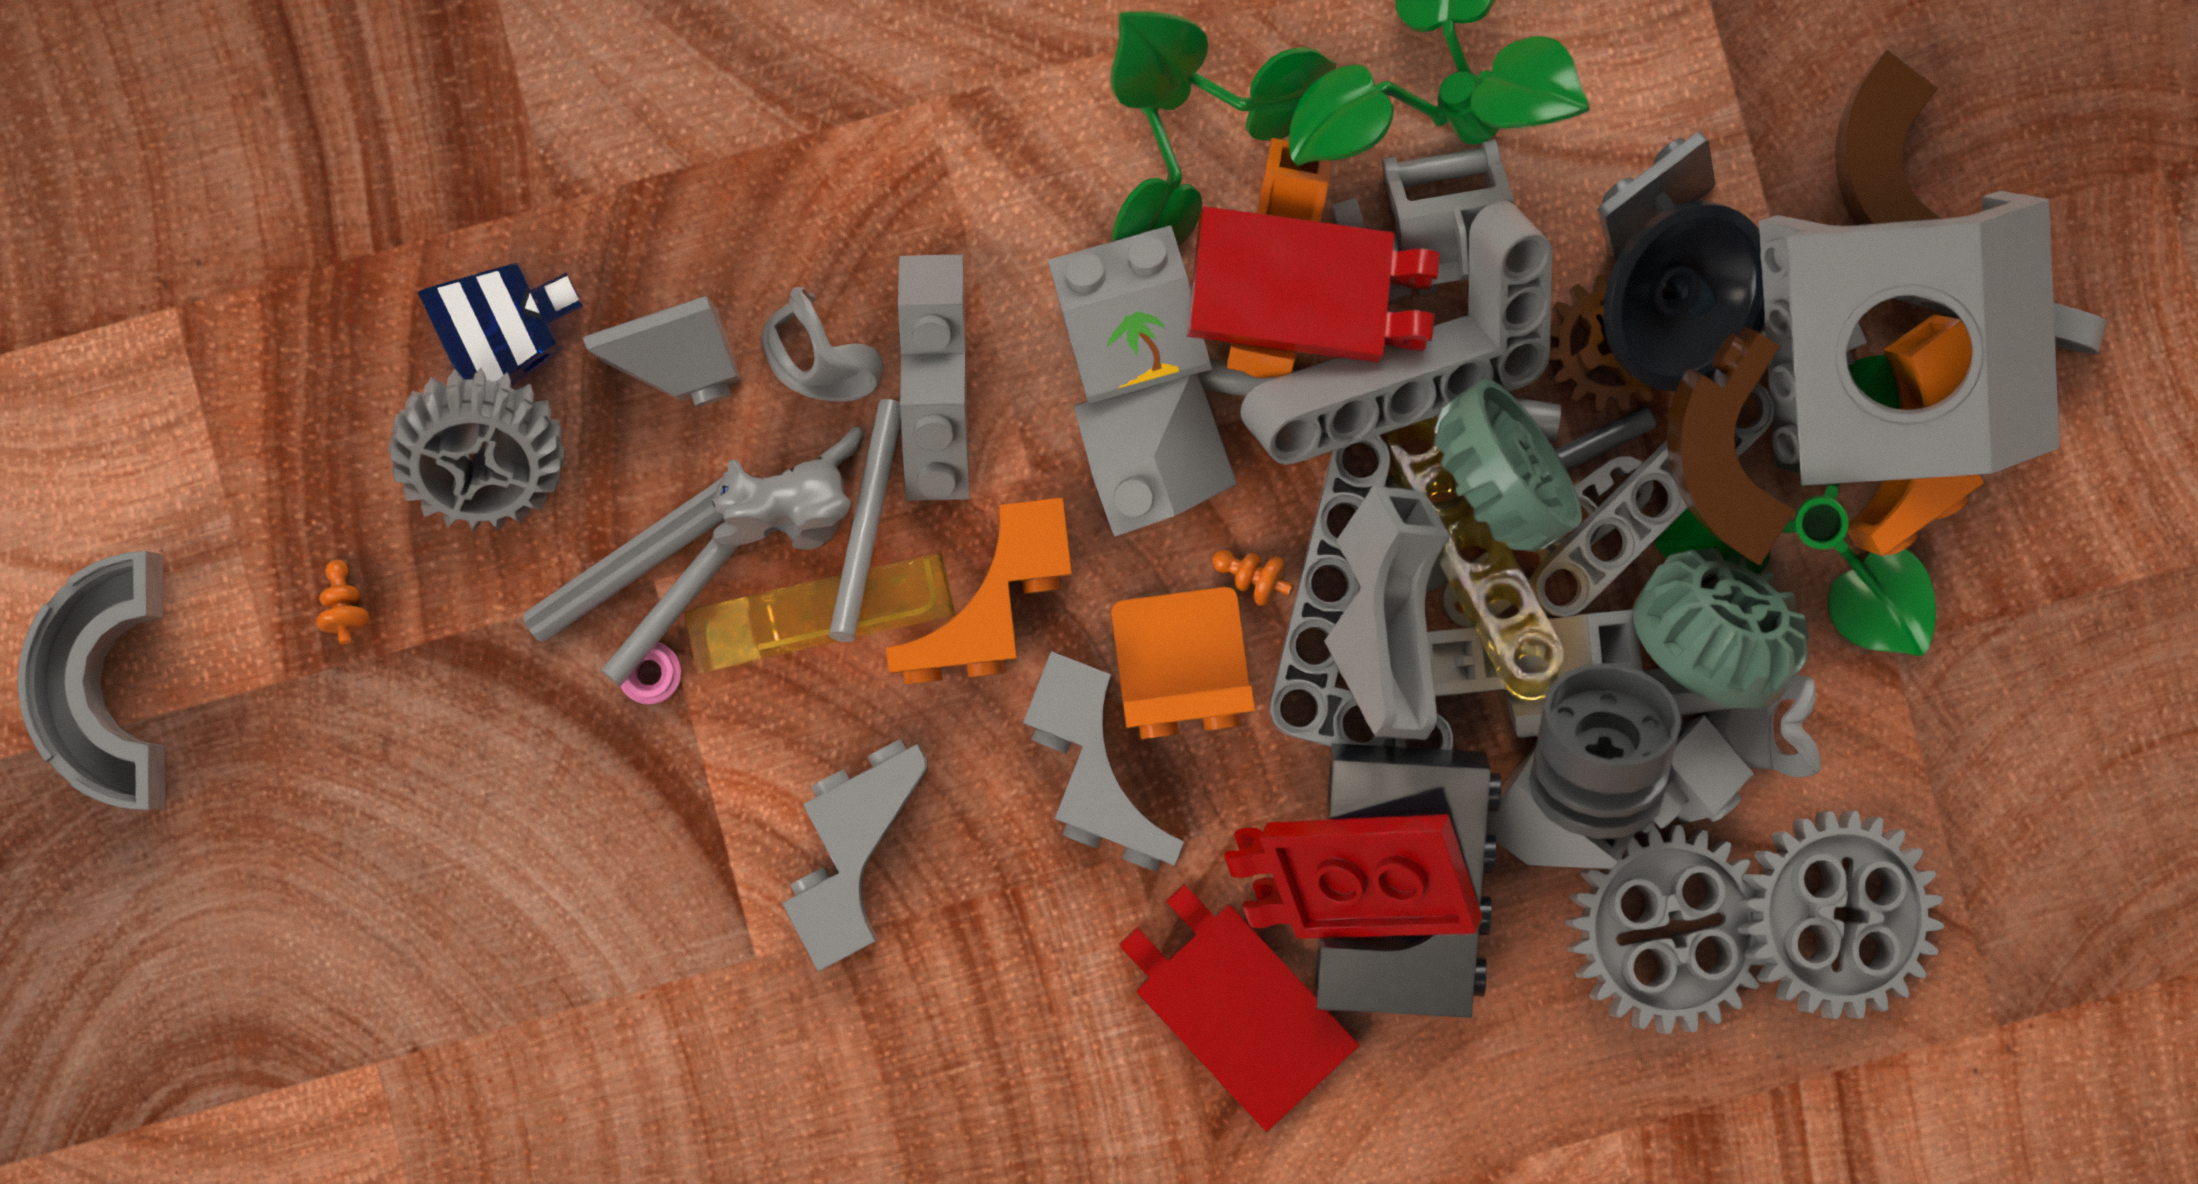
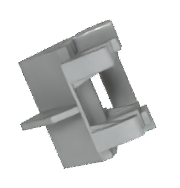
[1382,139,1515,296]

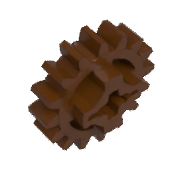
[1548,275,1654,414]

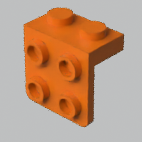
[1111,587,1255,739]

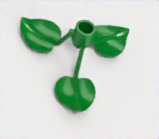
[1289,0,1590,166]
[1110,11,1337,246]
[1654,355,1936,656]

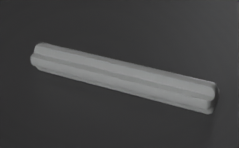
[522,477,724,641]

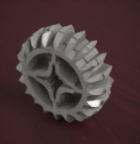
[389,367,565,533]

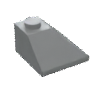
[583,296,742,407]
[1074,373,1237,537]
[1486,740,1635,869]

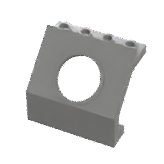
[1759,191,2060,486]

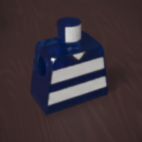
[417,263,584,386]

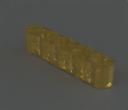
[1387,416,1563,702]

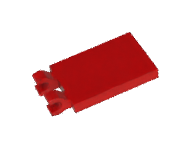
[1187,206,1440,363]
[1224,815,1483,939]
[1119,884,1360,1133]

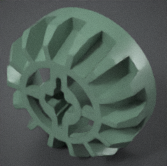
[1434,379,1582,552]
[1633,548,1809,709]

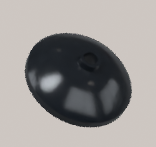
[1604,201,1765,392]

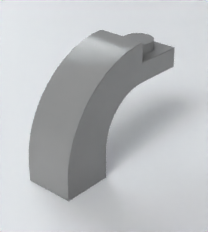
[1427,610,1642,697]

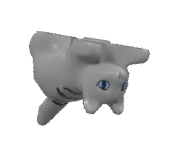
[712,427,864,550]

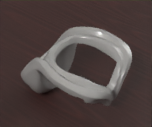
[761,287,884,402]
[1701,675,1821,778]

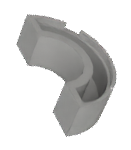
[18,551,166,810]

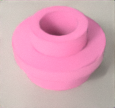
[621,642,682,704]

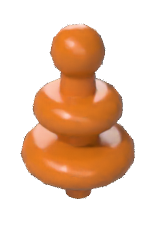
[1212,549,1294,607]
[315,559,370,644]

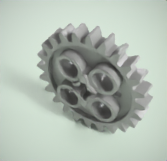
[1737,811,1944,1019]
[1565,825,1767,1034]

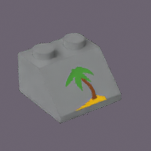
[1048,225,1212,404]

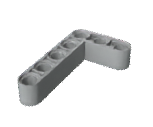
[1240,201,1552,465]
[1268,435,1453,750]

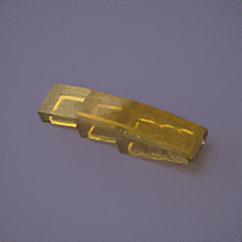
[684,553,956,674]

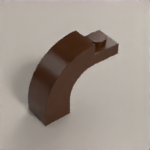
[1835,49,1942,226]
[1667,326,1795,566]

